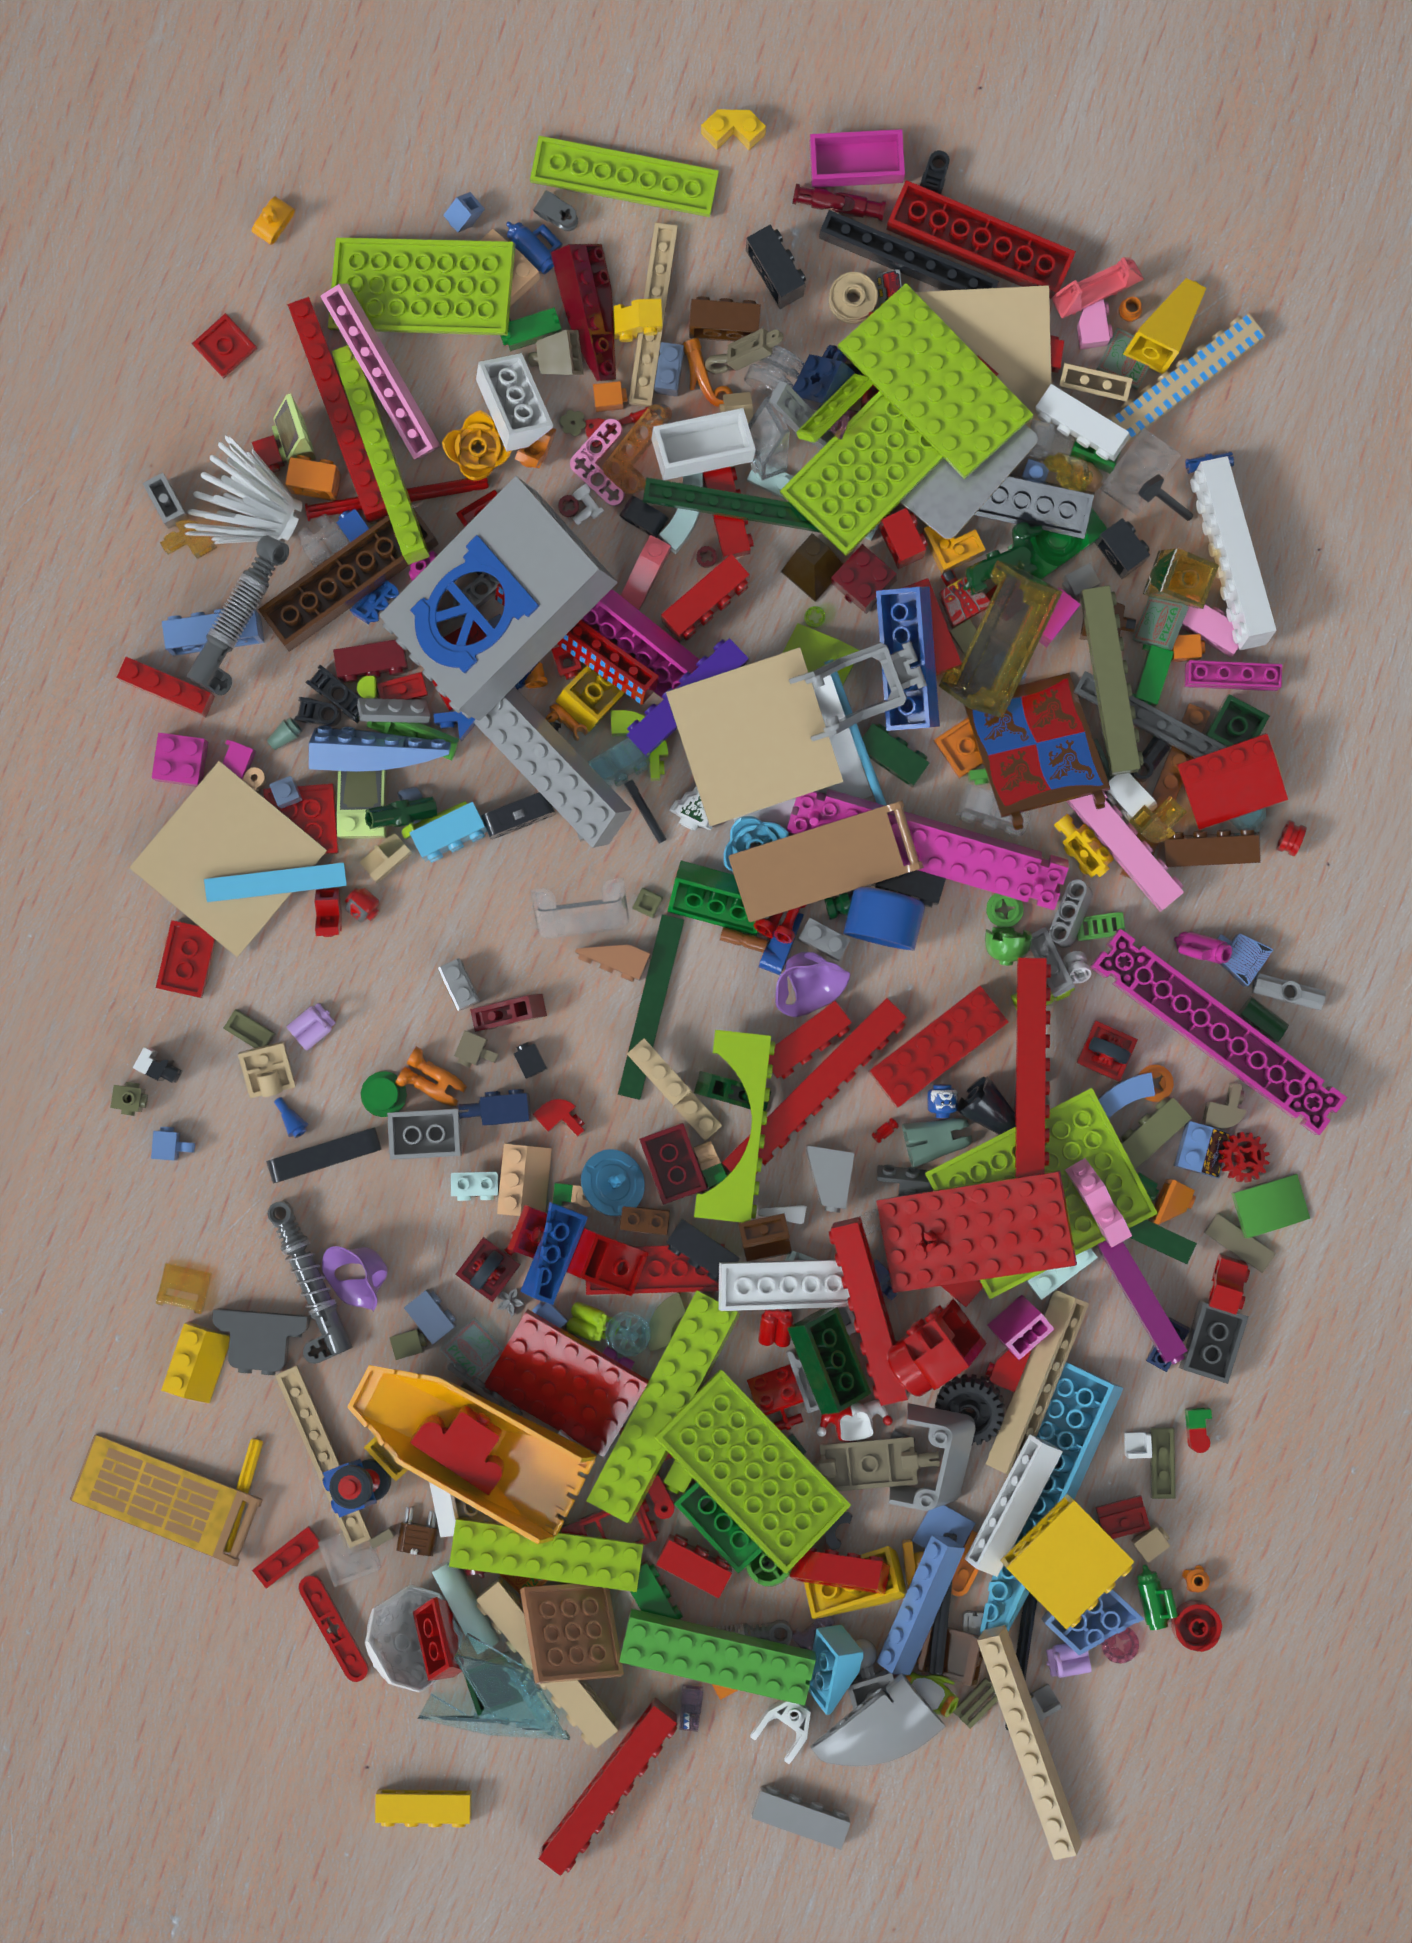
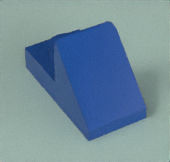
[434,711,475,741]

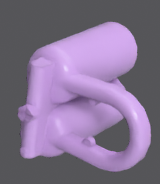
[286,1003,336,1051]
[1046,1643,1092,1678]

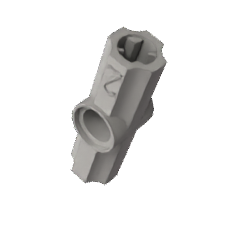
[1252,973,1326,1010]

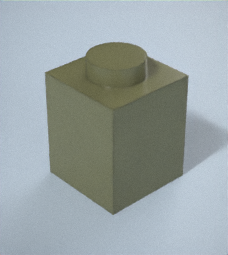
[390,1328,427,1360]

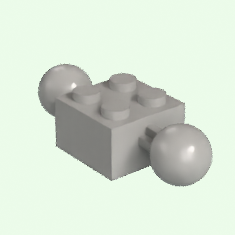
[848,1639,894,1709]

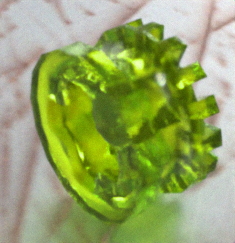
[804,606,825,628]

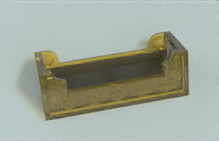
[939,560,1063,718]

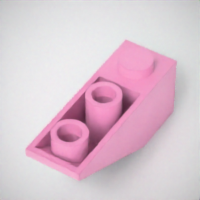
[1076,299,1113,350]

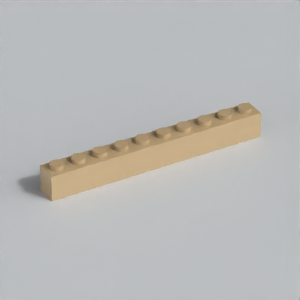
[977,1625,1082,1860]

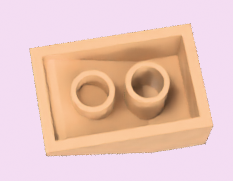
[480,229,540,307]

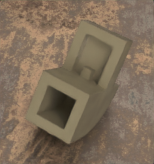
[1202,1083,1246,1128]

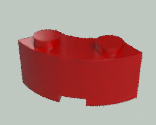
[1208,1254,1250,1315]

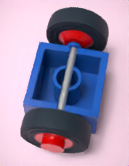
[322,1459,391,1518]

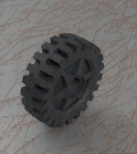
[935,1374,1005,1445]

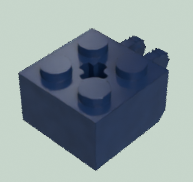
[792,345,855,411]

